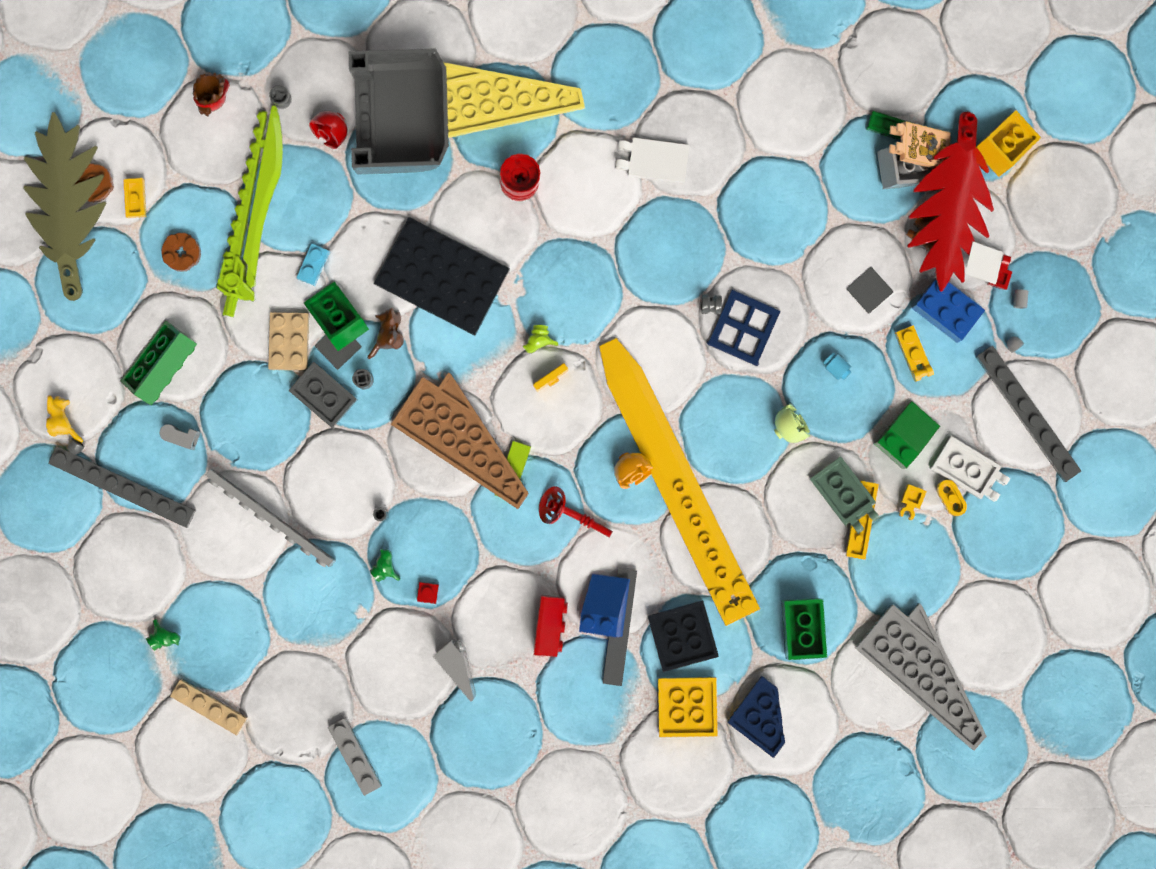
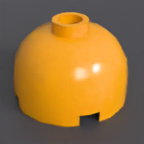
[614,452,653,489]

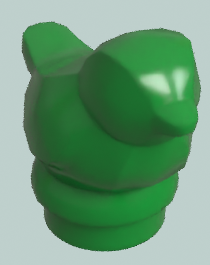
[370,549,401,582]
[146,619,181,651]

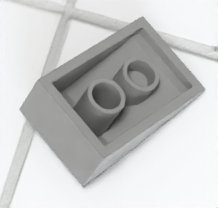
[877,148,933,189]
[433,639,476,702]

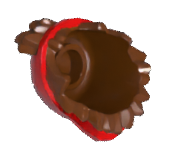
[193,72,230,117]

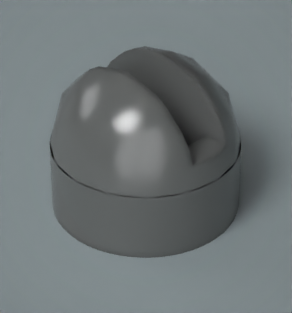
[67,438,85,455]

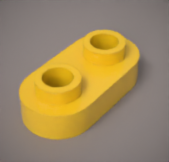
[936,480,967,516]

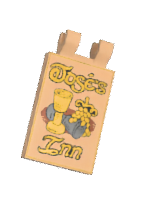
[889,121,951,169]

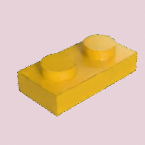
[123,178,147,218]

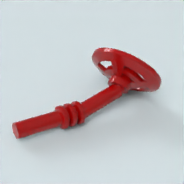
[539,486,613,538]

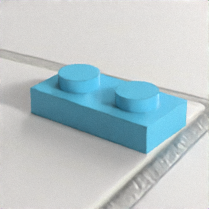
[297,243,330,286]

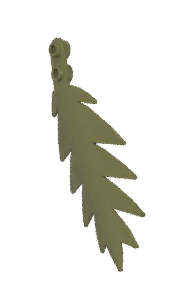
[23,112,107,301]

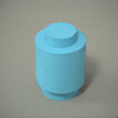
[823,352,852,380]

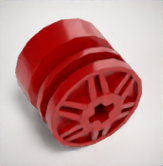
[500,154,541,201]

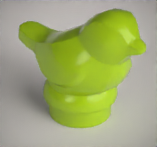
[523,325,558,354]

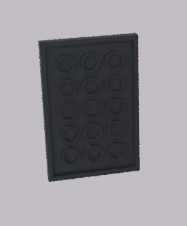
[374,217,510,336]

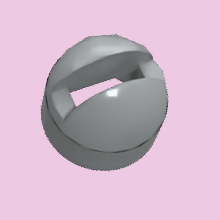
[1007,336,1024,353]

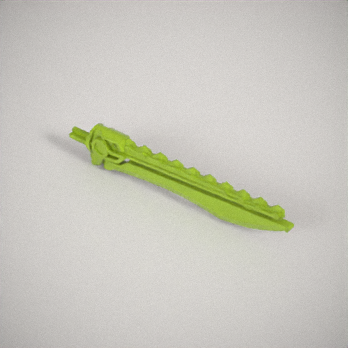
[216,105,283,318]

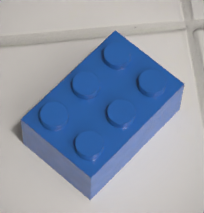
[912,278,985,343]

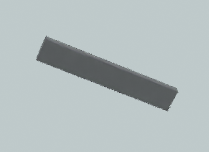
[603,568,637,686]

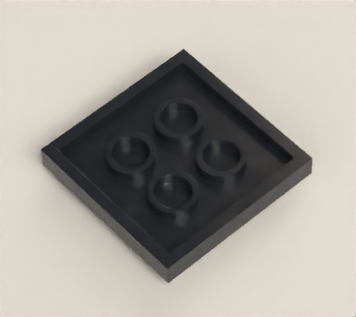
[647,600,719,672]

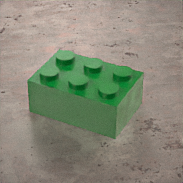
[781,598,827,660]

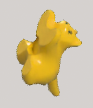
[46,395,83,443]

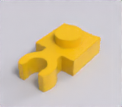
[899,484,927,520]

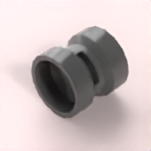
[269,85,292,109]
[701,295,722,315]
[352,369,374,390]

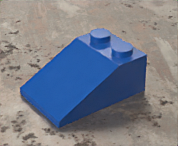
[579,574,630,637]

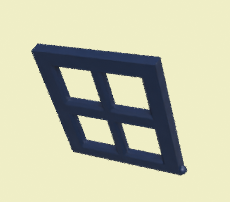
[707,290,781,366]

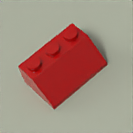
[534,595,568,657]

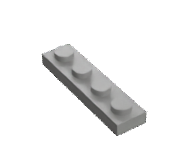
[327,717,382,796]

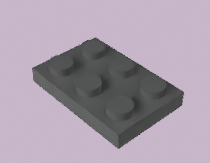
[289,362,358,428]

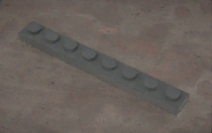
[976,345,1081,482]
[48,446,196,528]

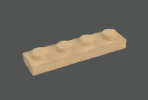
[170,679,248,735]

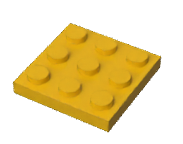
[658,677,718,737]

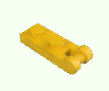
[895,325,934,382]

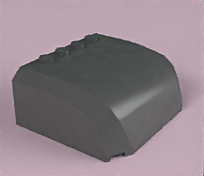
[348,49,449,175]

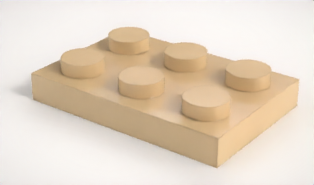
[268,312,309,371]

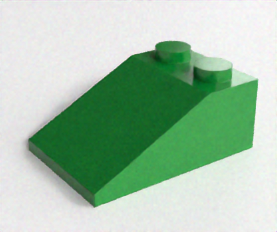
[304,281,369,351]
[874,401,940,469]

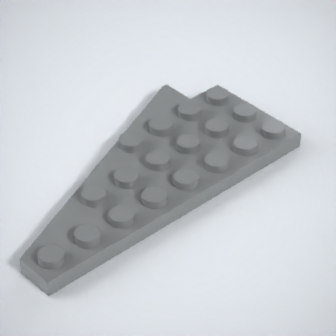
[855,603,987,751]

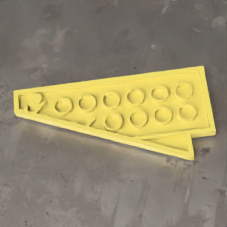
[443,62,585,138]

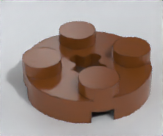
[75,164,114,203]
[162,233,201,272]

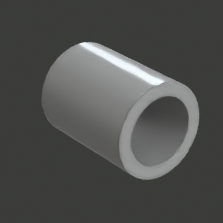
[1013,290,1028,309]

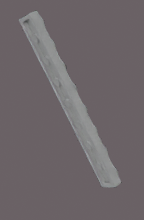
[205,469,336,567]

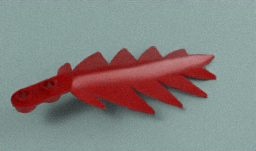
[907,111,994,292]

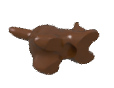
[367,308,404,359]

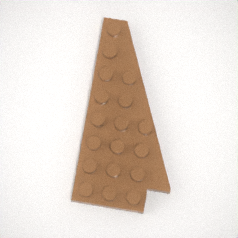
[391,372,529,509]

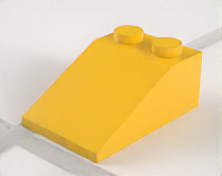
[976,110,1041,177]

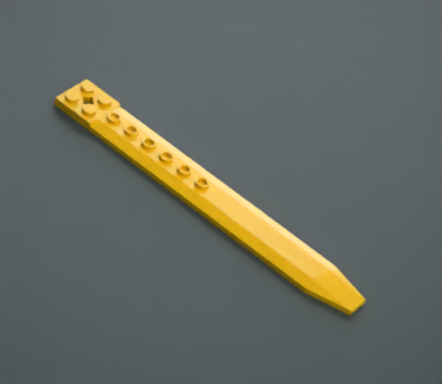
[599,338,760,626]

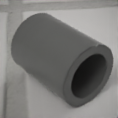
[373,508,389,521]

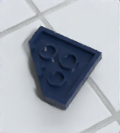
[727,675,785,758]

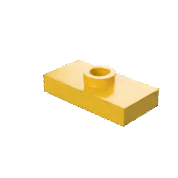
[533,363,569,392]

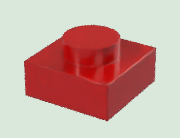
[417,582,439,604]

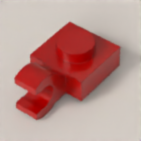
[987,255,1013,290]

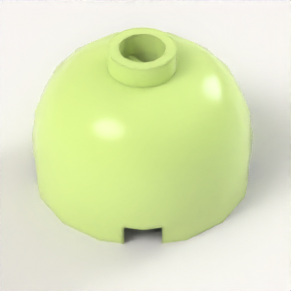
[774,404,810,443]

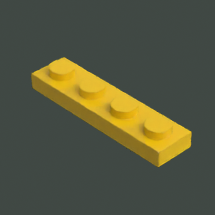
[845,481,879,560]

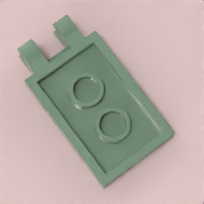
[810,456,880,534]

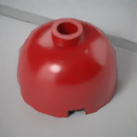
[309,110,348,149]

